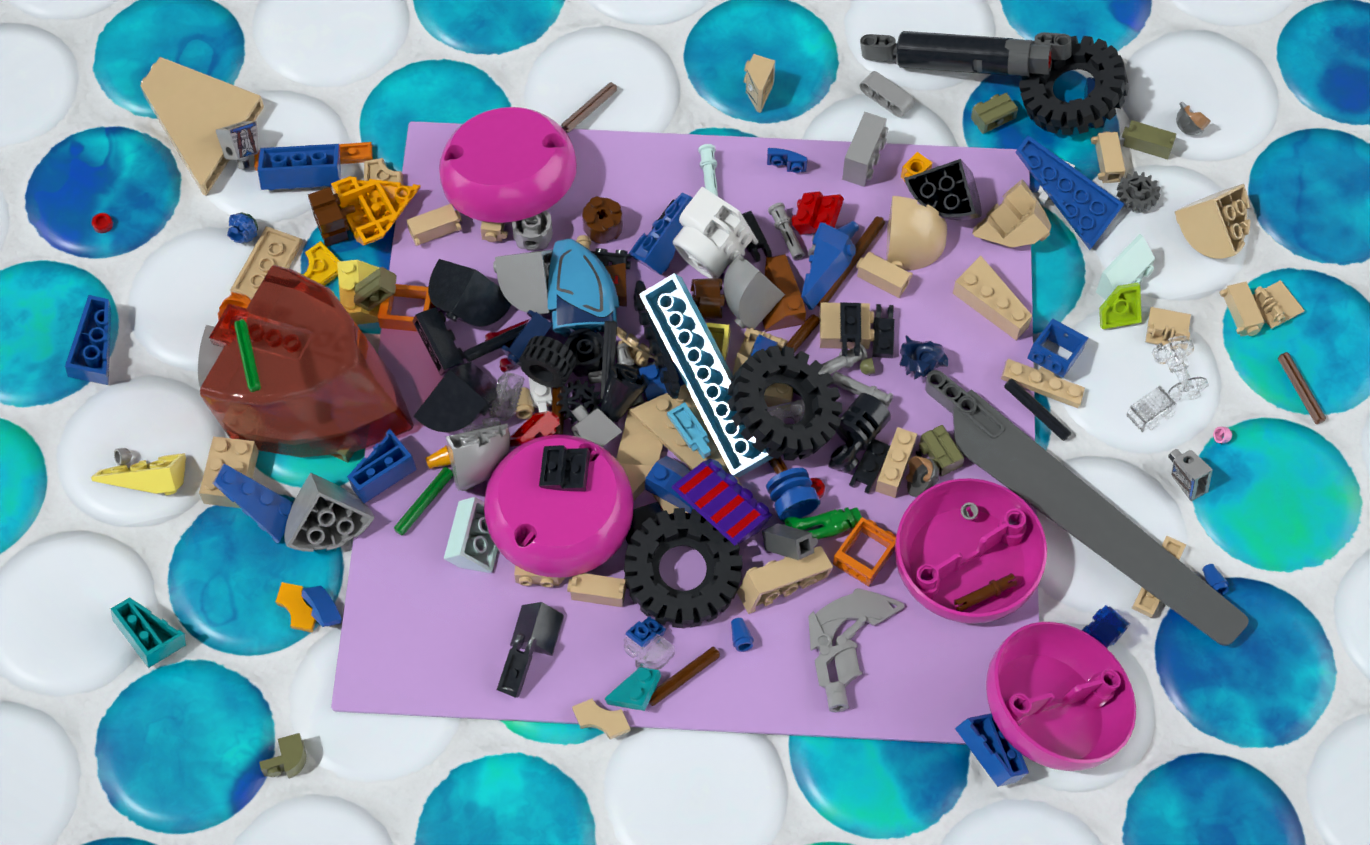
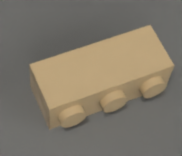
[875,427,917,498]

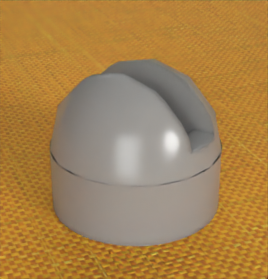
[114,448,132,465]
[961,502,978,520]

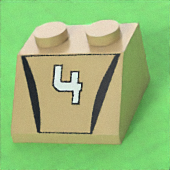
[744,54,775,113]

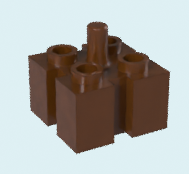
[308,187,356,247]

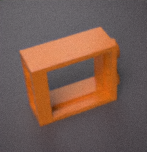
[378,284,436,332]
[833,517,896,587]

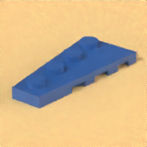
[212,464,293,543]

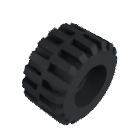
[519,336,577,388]

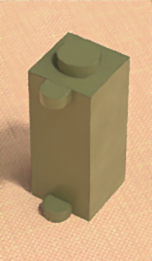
[1121,120,1176,160]

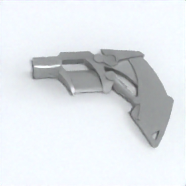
[808,588,904,712]

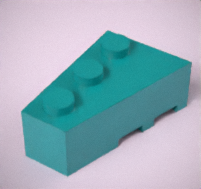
[110,597,186,668]

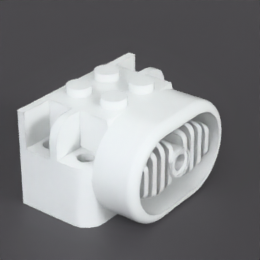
[673,186,758,278]

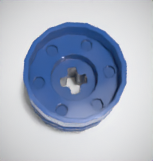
[766,468,821,522]

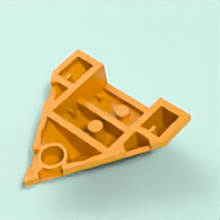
[331,176,421,245]

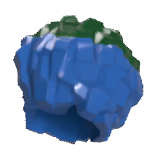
[227,212,258,244]

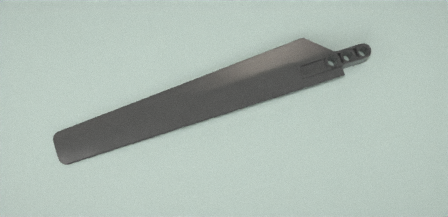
[925,370,1248,646]

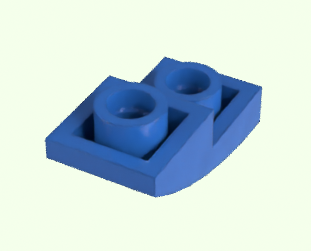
[767,148,807,173]
[301,585,342,627]
[625,616,666,647]

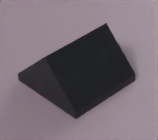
[510,602,564,656]

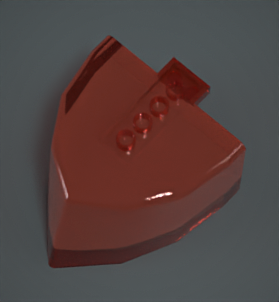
[200,265,414,457]

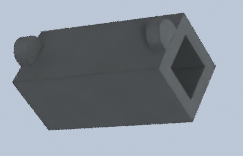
[762,523,818,560]

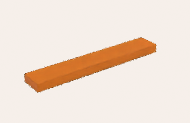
[254,142,373,171]

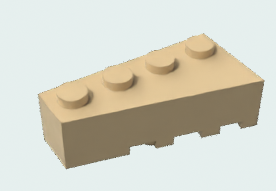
[953,255,1032,340]
[737,546,833,614]

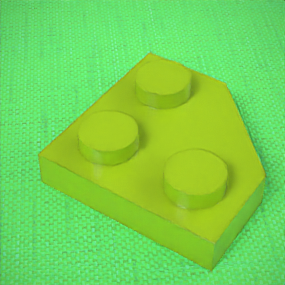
[1099,282,1142,329]

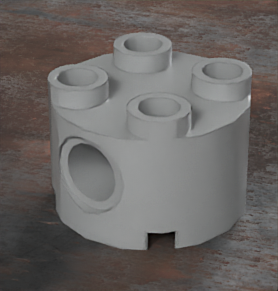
[512,210,553,250]

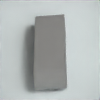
[859,71,915,118]

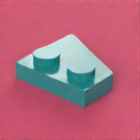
[605,667,662,711]

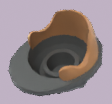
[1176,102,1211,135]
[906,456,939,498]

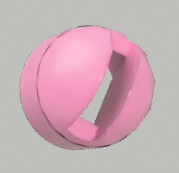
[1213,427,1232,443]

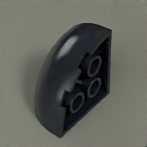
[904,159,982,220]
[428,259,512,327]
[413,361,497,432]

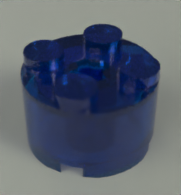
[1082,605,1131,648]

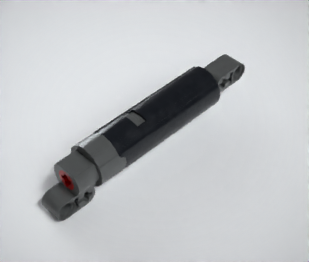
[860,31,1072,77]

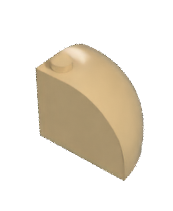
[1175,183,1250,259]
[886,196,947,270]

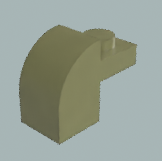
[259,733,306,779]

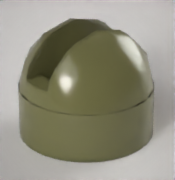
[860,357,875,375]

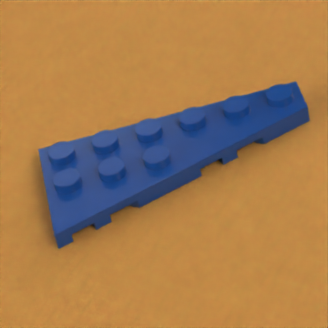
[1015,136,1124,250]

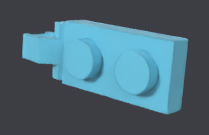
[667,402,711,459]

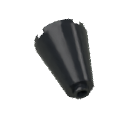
[600,363,649,422]

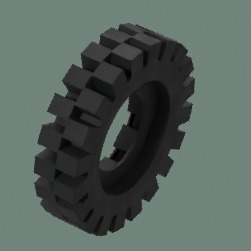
[1019,36,1128,135]
[728,346,842,461]
[624,508,743,628]

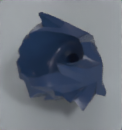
[899,335,948,380]

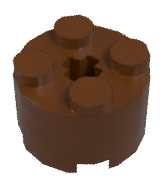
[582,196,623,244]
[690,278,725,319]

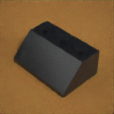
[412,307,465,376]

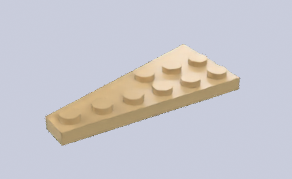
[629,385,742,486]

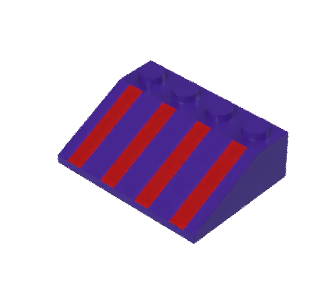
[671,458,773,546]

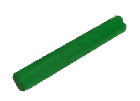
[234,319,261,392]
[394,467,453,536]

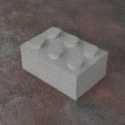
[842,112,889,187]

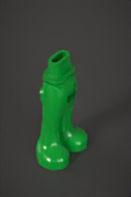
[785,507,862,540]

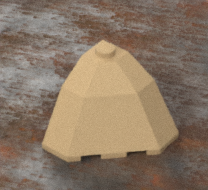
[972,179,1051,247]

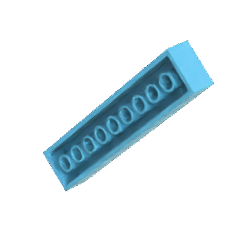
[639,273,773,477]

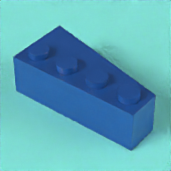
[65,295,111,385]

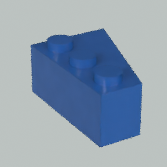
[347,429,417,504]
[955,713,1029,787]

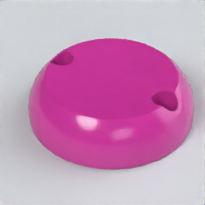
[439,107,577,223]
[484,434,634,578]
[895,478,1047,624]
[986,622,1136,771]

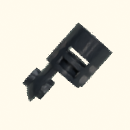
[828,393,891,473]

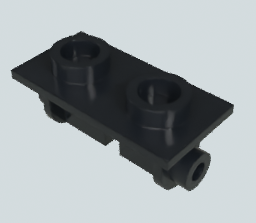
[591,248,632,270]

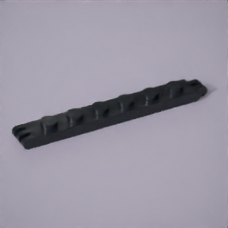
[633,280,680,399]

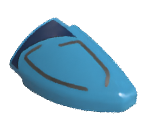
[548,239,619,338]

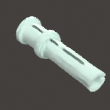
[698,144,718,196]

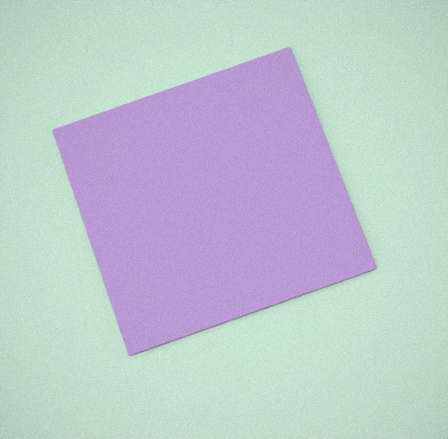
[331,121,1039,744]

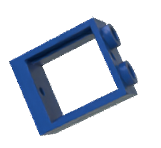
[1027,318,1089,378]

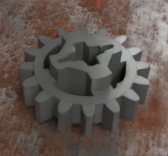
[1116,171,1160,212]

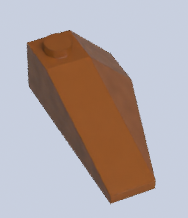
[762,254,806,332]

